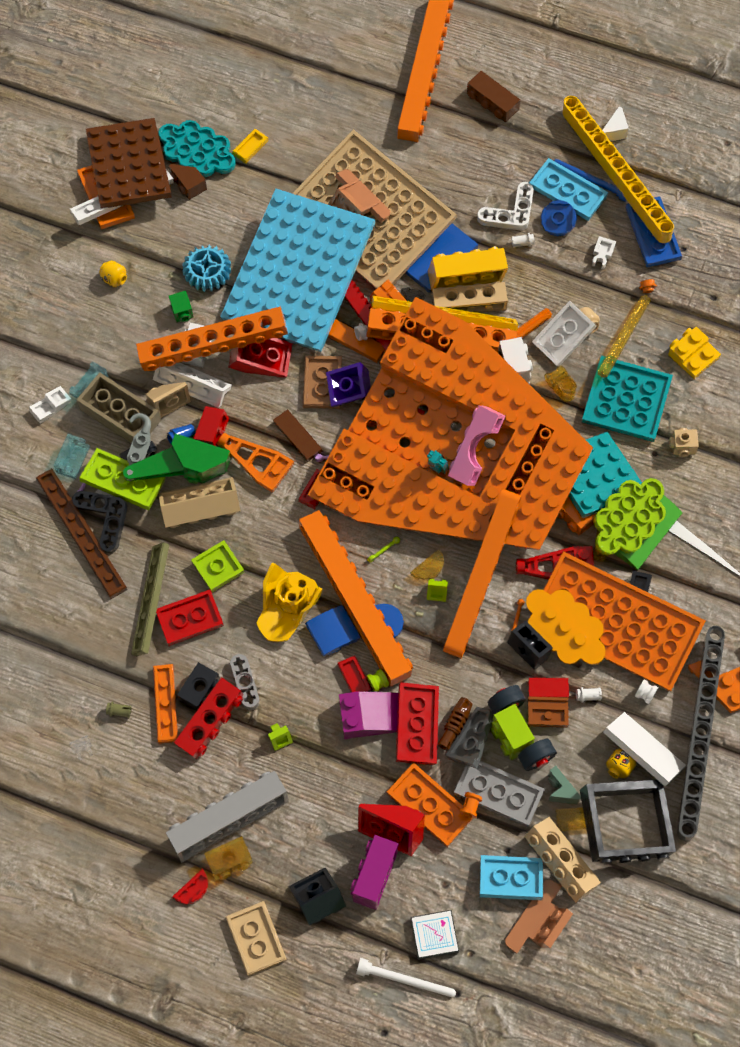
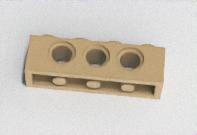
[432,281,508,313]
[524,817,601,903]

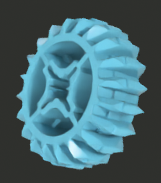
[182,244,231,292]

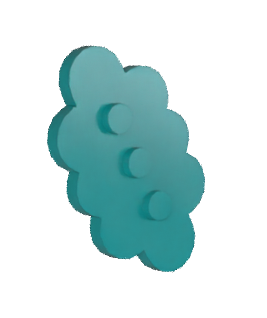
[158,120,236,177]

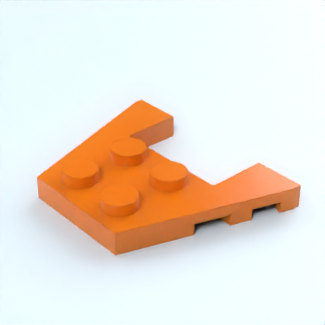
[688,660,740,714]

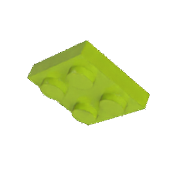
[191,540,245,592]

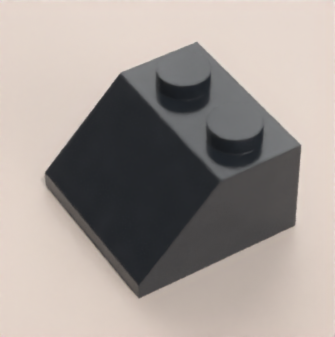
[289,867,346,925]

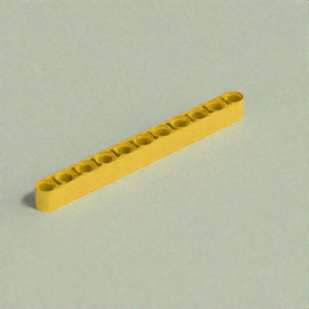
[562,96,674,243]

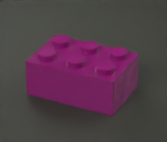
[350,835,398,910]

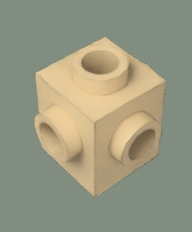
[669,428,699,457]

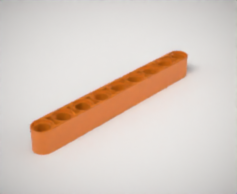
[443,489,522,658]

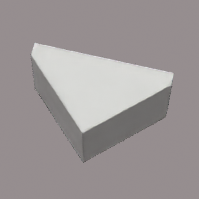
[602,107,629,141]

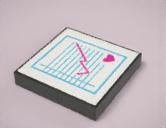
[410,910,459,960]

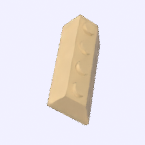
[158,477,241,528]

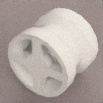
[635,679,658,704]

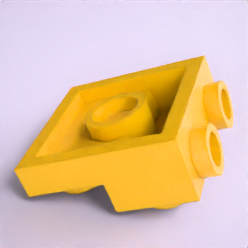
[668,327,721,379]

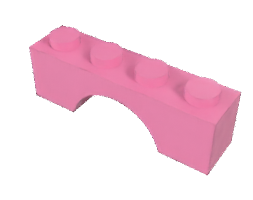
[448,405,505,486]

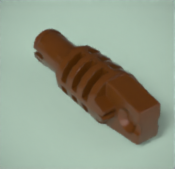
[437,697,473,751]

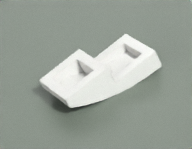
[29,386,71,424]

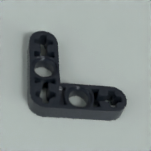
[72,491,128,553]

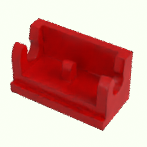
[193,406,229,447]

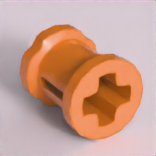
[459,792,483,818]

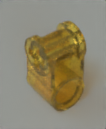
[544,365,577,402]

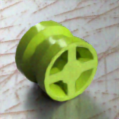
[366,669,389,692]

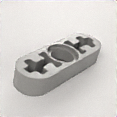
[230,654,260,710]

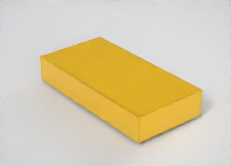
[232,129,269,164]

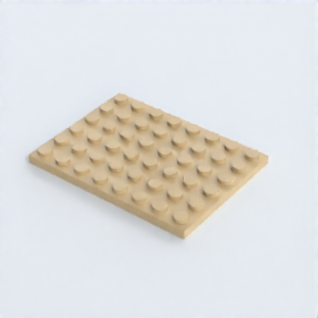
[292,129,457,289]

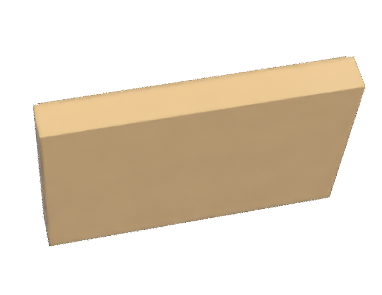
[225,901,287,976]

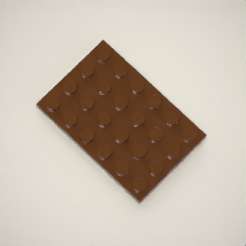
[86,118,172,208]

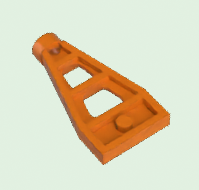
[217,433,294,493]

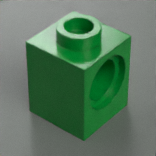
[168,291,194,323]

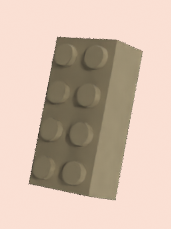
[76,372,161,444]

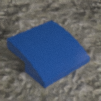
[305,605,361,657]

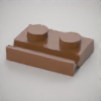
[528,696,569,728]

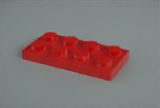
[396,682,439,765]

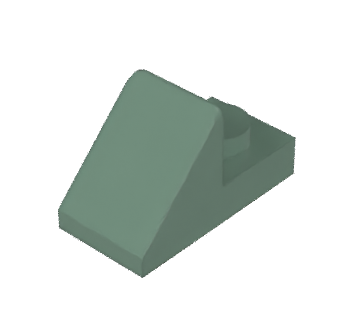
[548,766,581,805]

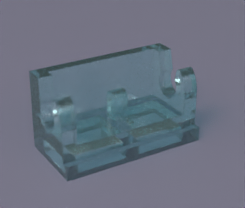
[69,362,108,399]
[54,433,90,479]

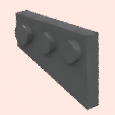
[446,707,494,769]

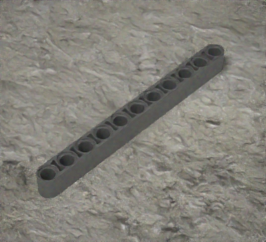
[677,626,725,841]

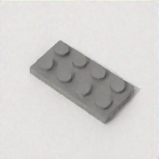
[454,761,545,827]

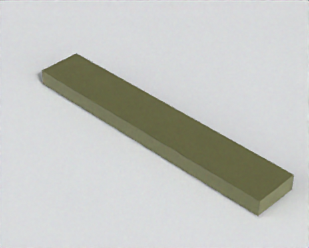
[131,542,169,656]

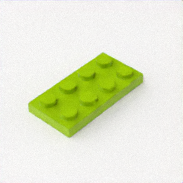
[79,448,165,511]

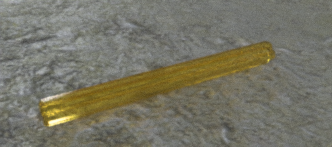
[598,295,651,378]

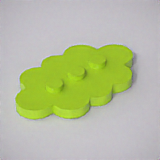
[594,478,666,555]

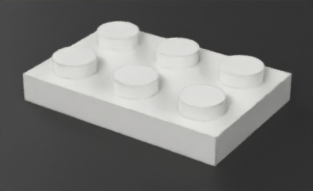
[532,301,597,367]

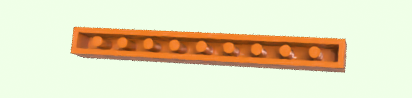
[397,0,454,142]
[299,510,413,687]

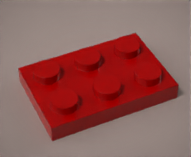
[156,589,224,646]

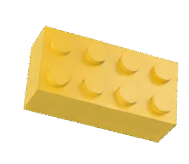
[427,247,508,291]

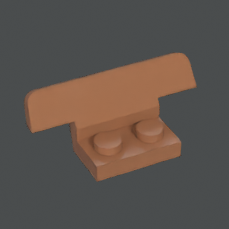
[328,169,390,223]
[505,879,573,954]

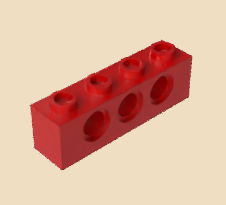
[174,677,244,760]

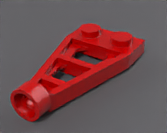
[516,546,594,580]

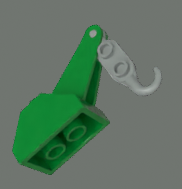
[123,413,230,484]

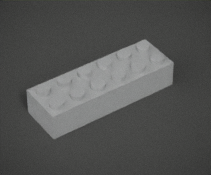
[166,771,289,863]

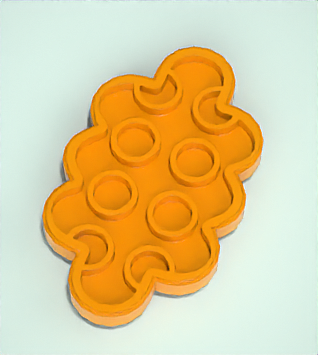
[526,589,606,665]

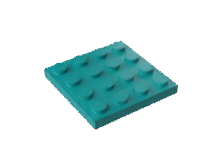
[582,356,673,442]
[568,432,642,518]

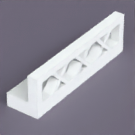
[153,362,232,408]

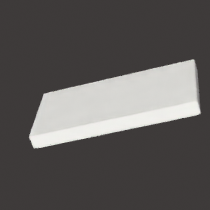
[603,712,686,786]

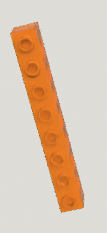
[136,306,288,371]
[366,308,517,353]

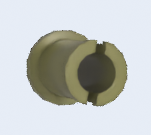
[106,701,132,718]

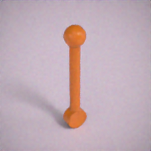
[512,599,525,630]

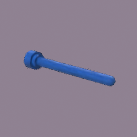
[553,159,627,202]

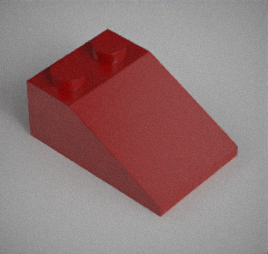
[228,330,293,378]
[358,804,425,857]

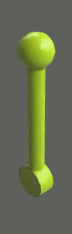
[367,536,400,563]

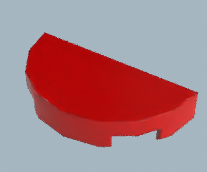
[172,868,208,905]

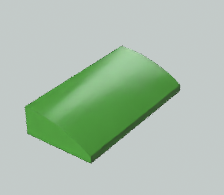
[614,495,682,571]

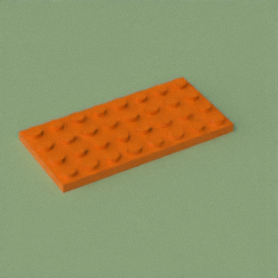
[530,552,706,692]

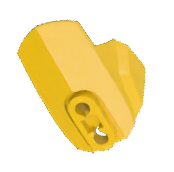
[256,563,323,642]

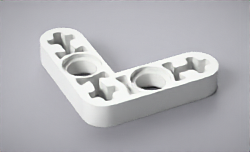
[477,182,533,230]

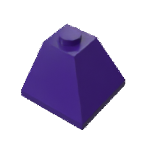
[326,362,371,407]

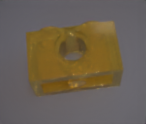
[204,836,253,880]

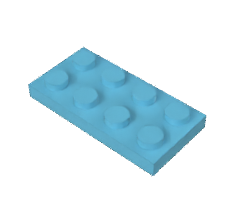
[529,158,608,221]

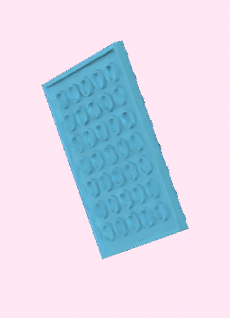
[220,188,375,352]

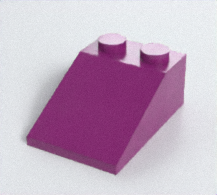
[339,692,398,739]

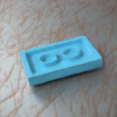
[480,855,543,900]

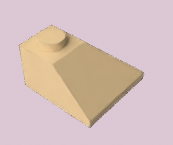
[146,382,191,418]

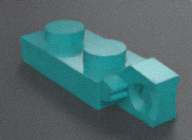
[427,450,449,474]

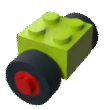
[487,685,557,771]

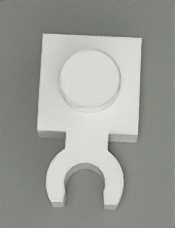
[592,236,616,269]

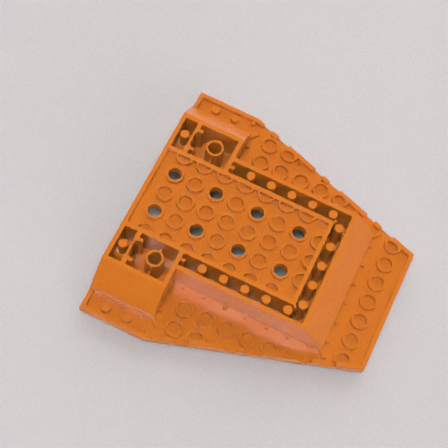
[308,297,593,550]

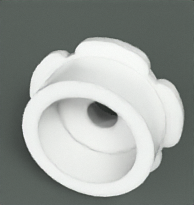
[354,323,368,341]

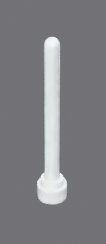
[356,958,456,997]

